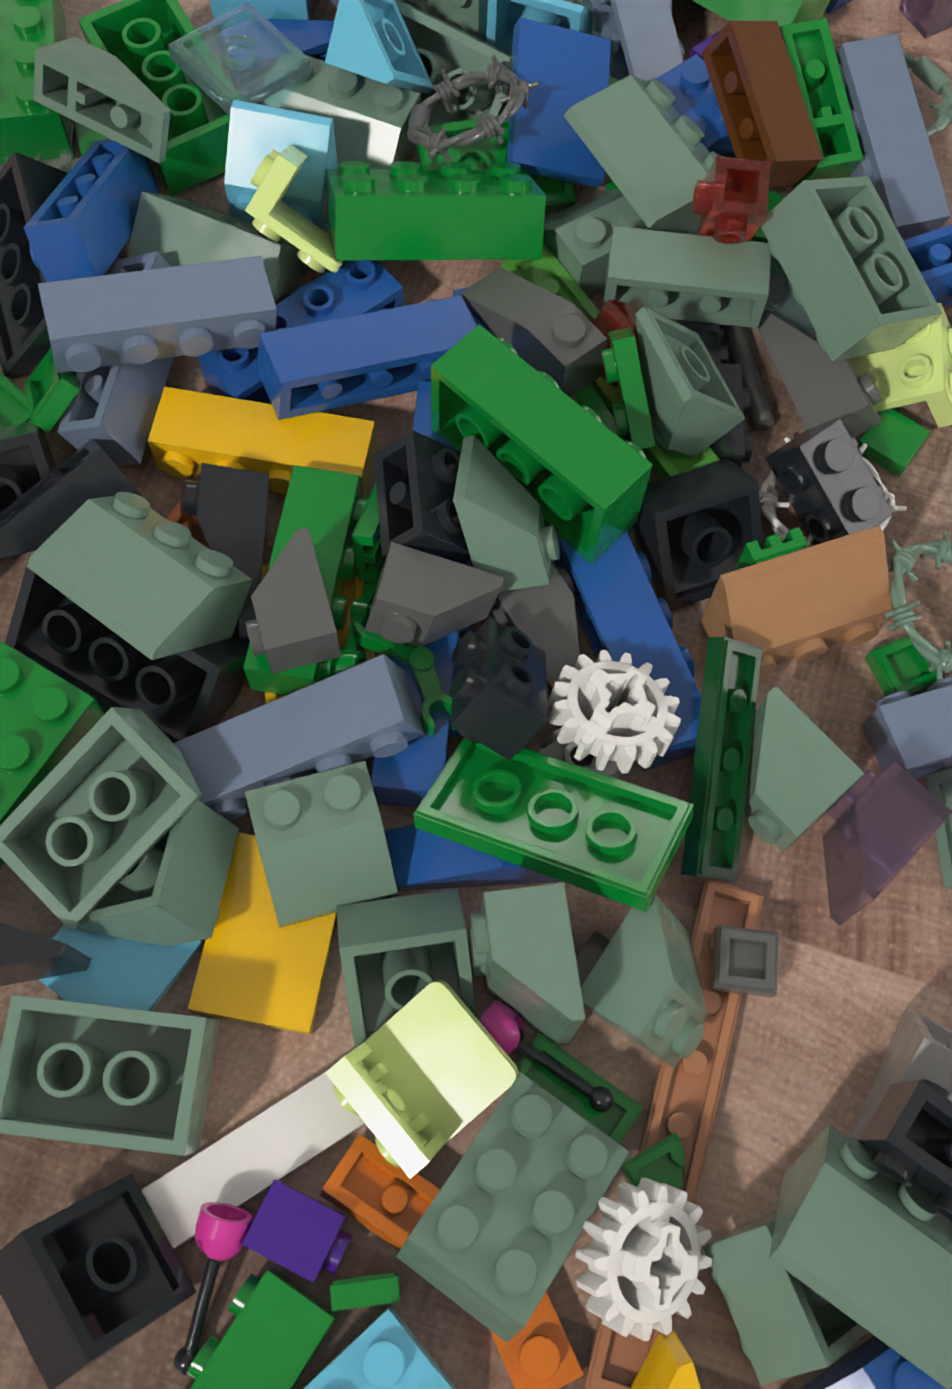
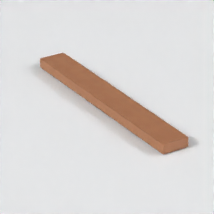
[582,878,764,1389]

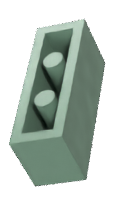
[602,226,771,328]

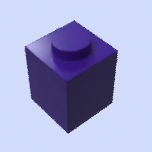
[242,1180,353,1283]

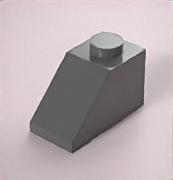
[245,527,341,674]
[365,542,504,647]

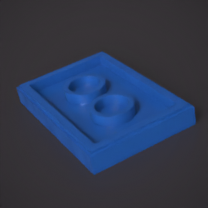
[507,17,611,188]

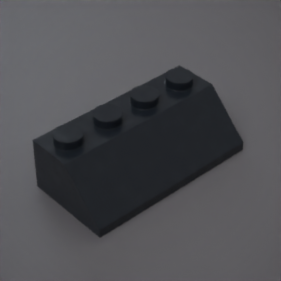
[0,152,68,380]
[5,555,249,743]

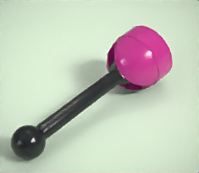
[479,999,614,1113]
[174,1202,253,1375]

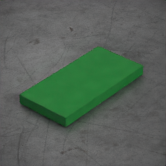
[413,737,694,912]

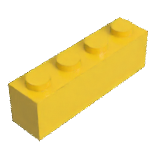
[148,387,377,498]

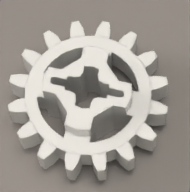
[548,650,681,774]
[575,1178,712,1341]

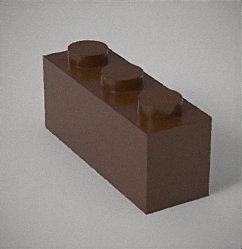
[702,20,823,189]

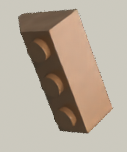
[700,525,892,678]

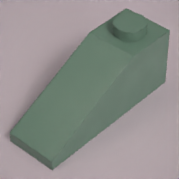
[34,37,170,163]

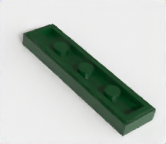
[681,637,762,881]

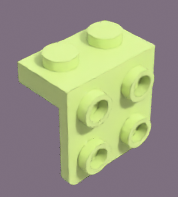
[245,144,343,273]
[845,303,952,428]
[326,980,518,1178]

